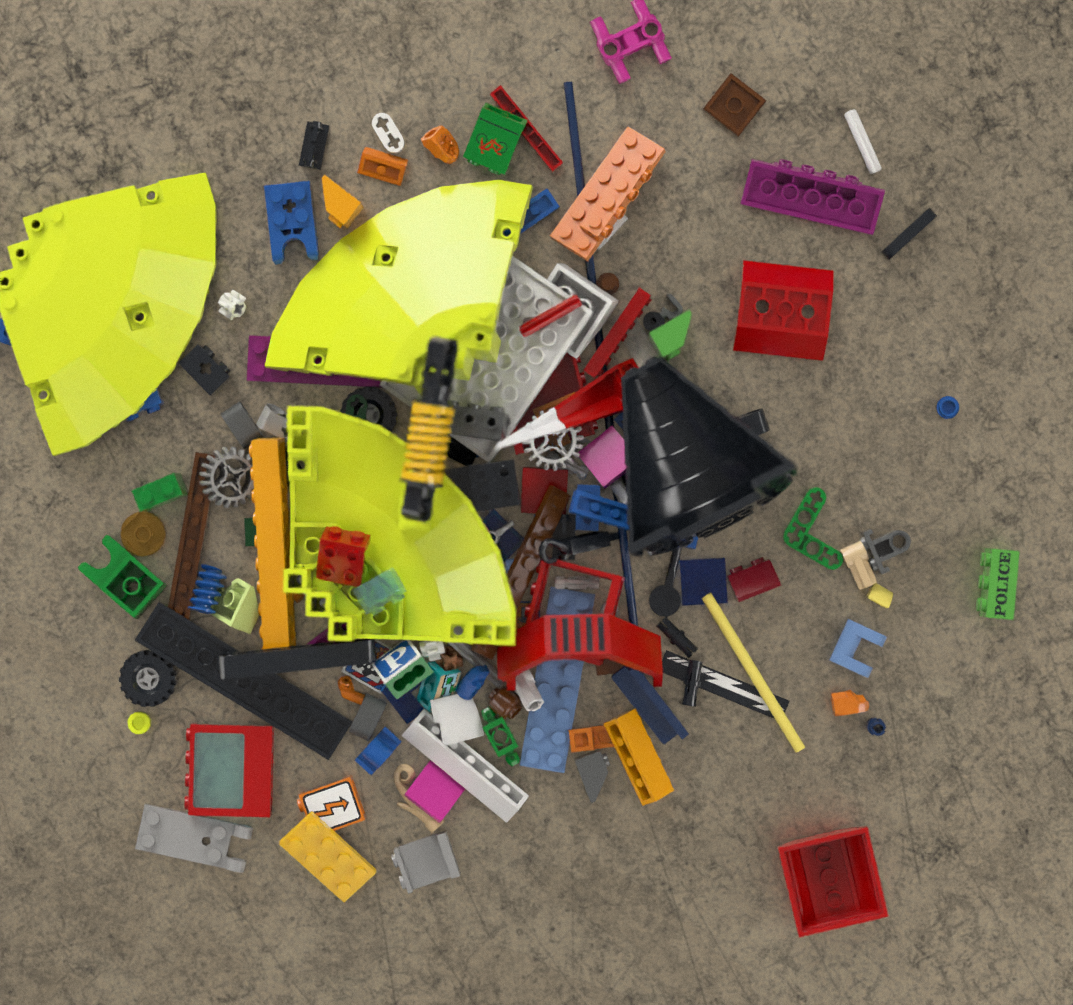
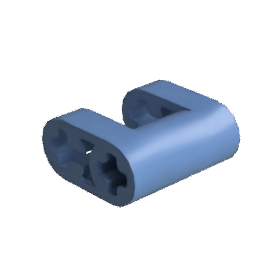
[829,619,887,678]

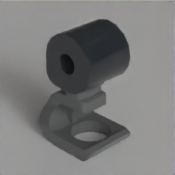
[643,294,683,332]

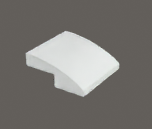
[430,693,484,745]

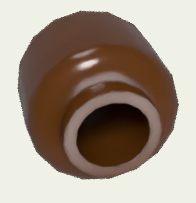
[488,686,522,720]

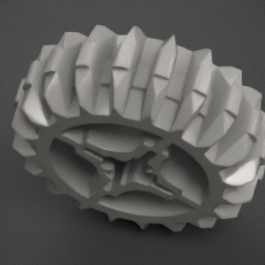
[199,447,254,508]

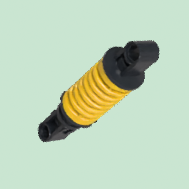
[399,336,459,523]

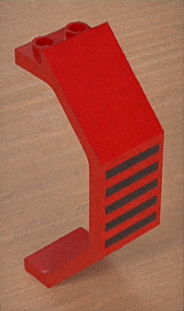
[497,614,663,691]

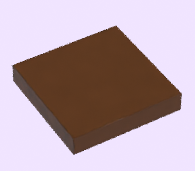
[703,73,767,137]

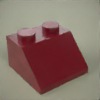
[726,557,782,602]

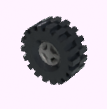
[340,386,398,433]
[119,649,178,707]

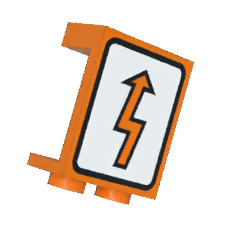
[297,775,367,831]

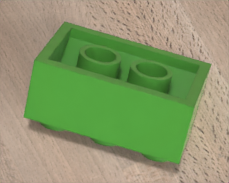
[647,310,692,361]

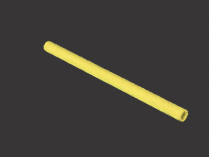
[701,593,805,753]

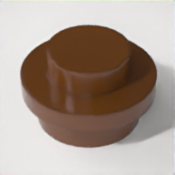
[597,273,619,295]

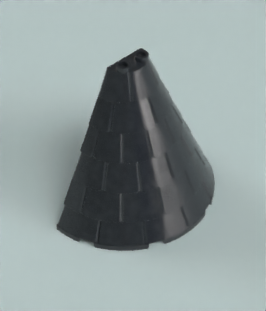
[621,356,797,557]

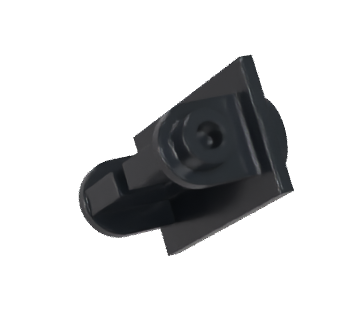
[298,121,330,170]
[552,514,576,560]

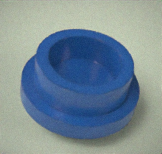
[936,396,959,419]

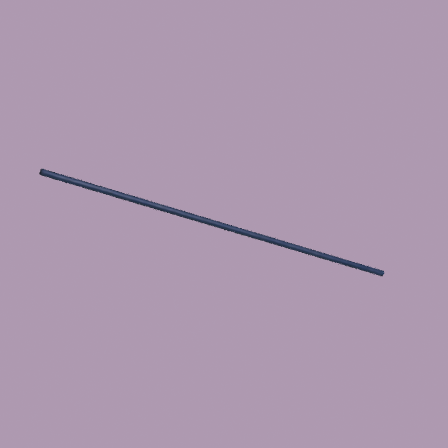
[563,81,645,676]

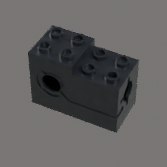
[442,459,521,511]

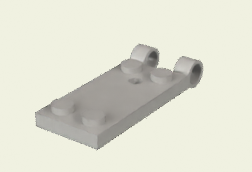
[135,804,253,873]

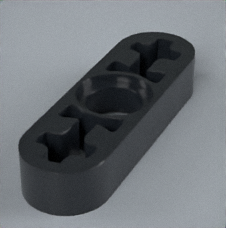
[881,207,937,260]

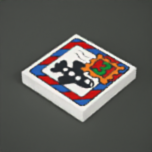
[341,639,392,694]

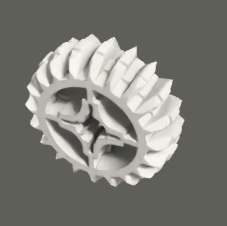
[522,409,584,471]

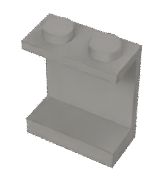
[391,830,461,894]

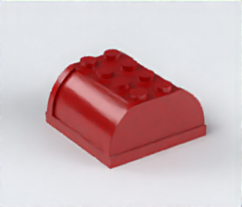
[777,826,889,938]

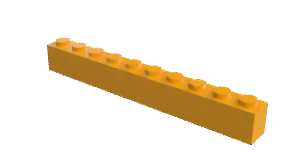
[249,438,296,649]

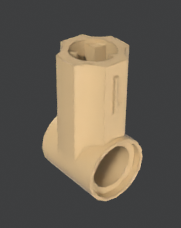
[840,541,877,590]

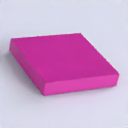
[578,426,626,489]
[404,760,465,823]

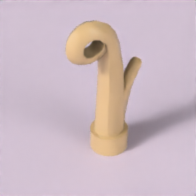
[393,764,445,834]

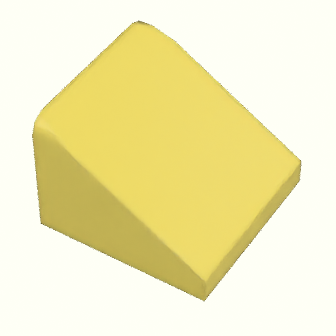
[866,583,893,609]

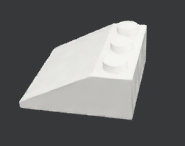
[547,263,619,359]

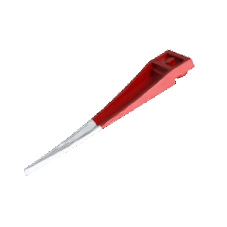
[494,358,639,450]

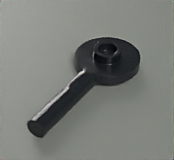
[649,548,682,617]

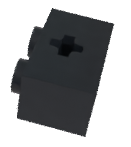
[179,344,232,397]

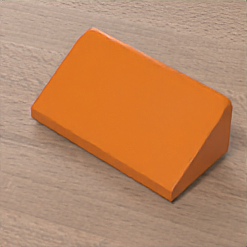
[357,147,408,186]

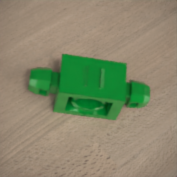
[481,706,520,767]

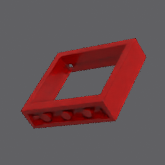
[522,557,625,666]

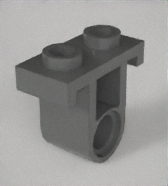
[860,529,911,574]

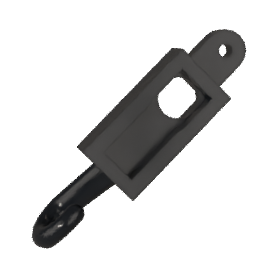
[539,531,619,564]

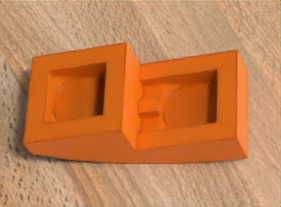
[569,725,614,753]

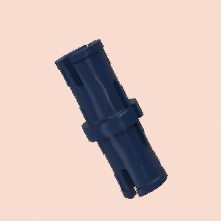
[866,718,886,736]

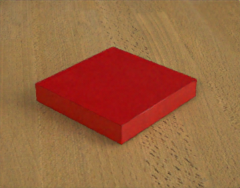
[521,467,568,514]

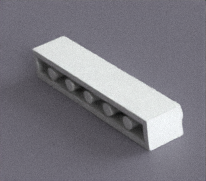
[402,709,529,823]

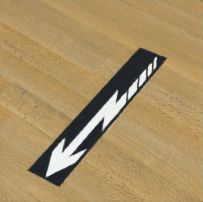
[662,650,790,719]

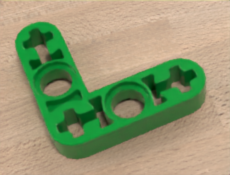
[783,487,843,570]

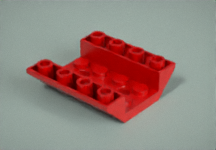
[733,260,834,361]

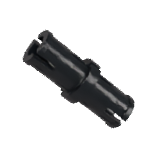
[656,617,698,658]
[682,660,703,707]

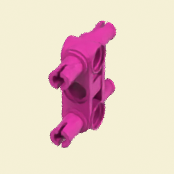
[590,0,672,84]

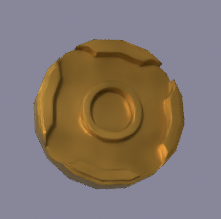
[121,512,166,557]

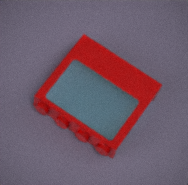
[184,722,274,818]

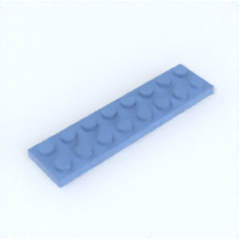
[520,586,595,773]

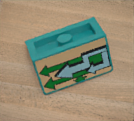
[416,661,461,713]

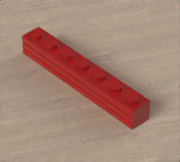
[490,85,563,173]
[583,288,652,378]

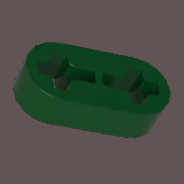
[345,394,368,421]

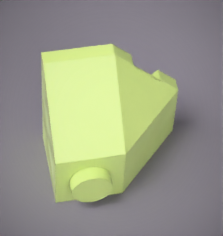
[211,578,259,634]

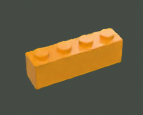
[603,708,674,806]

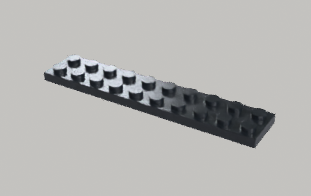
[134,601,353,760]

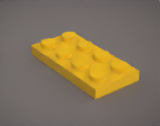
[279,811,376,902]

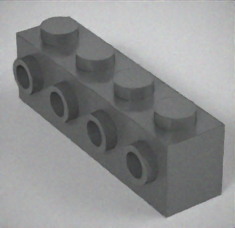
[412,400,509,442]

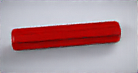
[519,295,582,337]

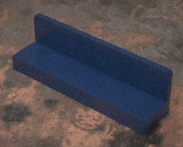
[611,666,689,744]

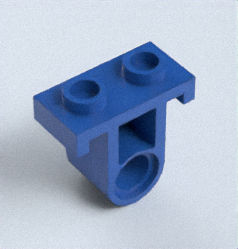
[355,726,402,775]

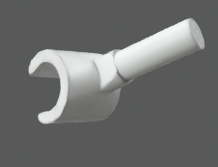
[489,520,515,543]

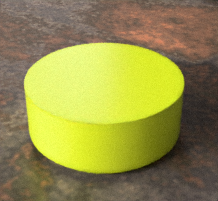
[127,711,151,734]

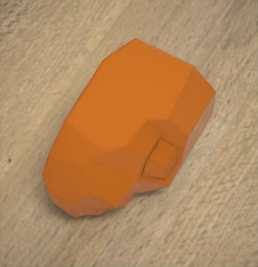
[421,125,459,164]
[830,690,869,716]

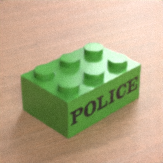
[976,548,1020,620]

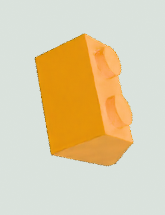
[322,175,364,229]

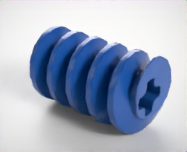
[187,564,227,614]

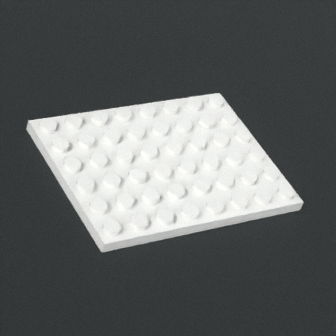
[380,255,594,463]

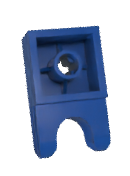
[264,181,319,265]

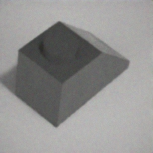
[575,749,611,803]

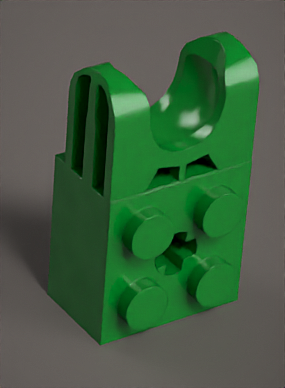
[78,535,168,620]

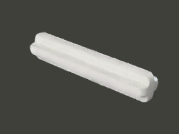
[844,109,881,174]

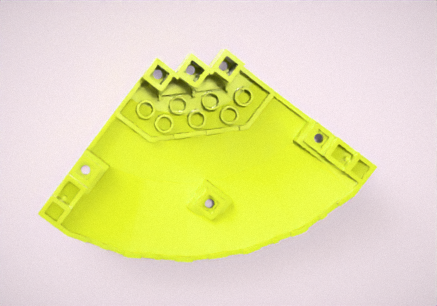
[0,172,217,456]
[265,180,533,395]
[283,406,516,645]

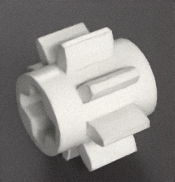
[218,290,246,320]
[419,641,445,662]

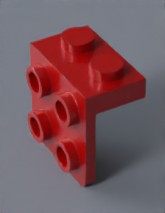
[316,526,371,587]

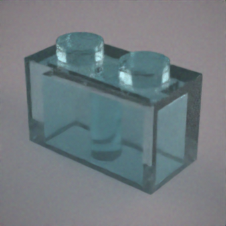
[353,567,407,616]

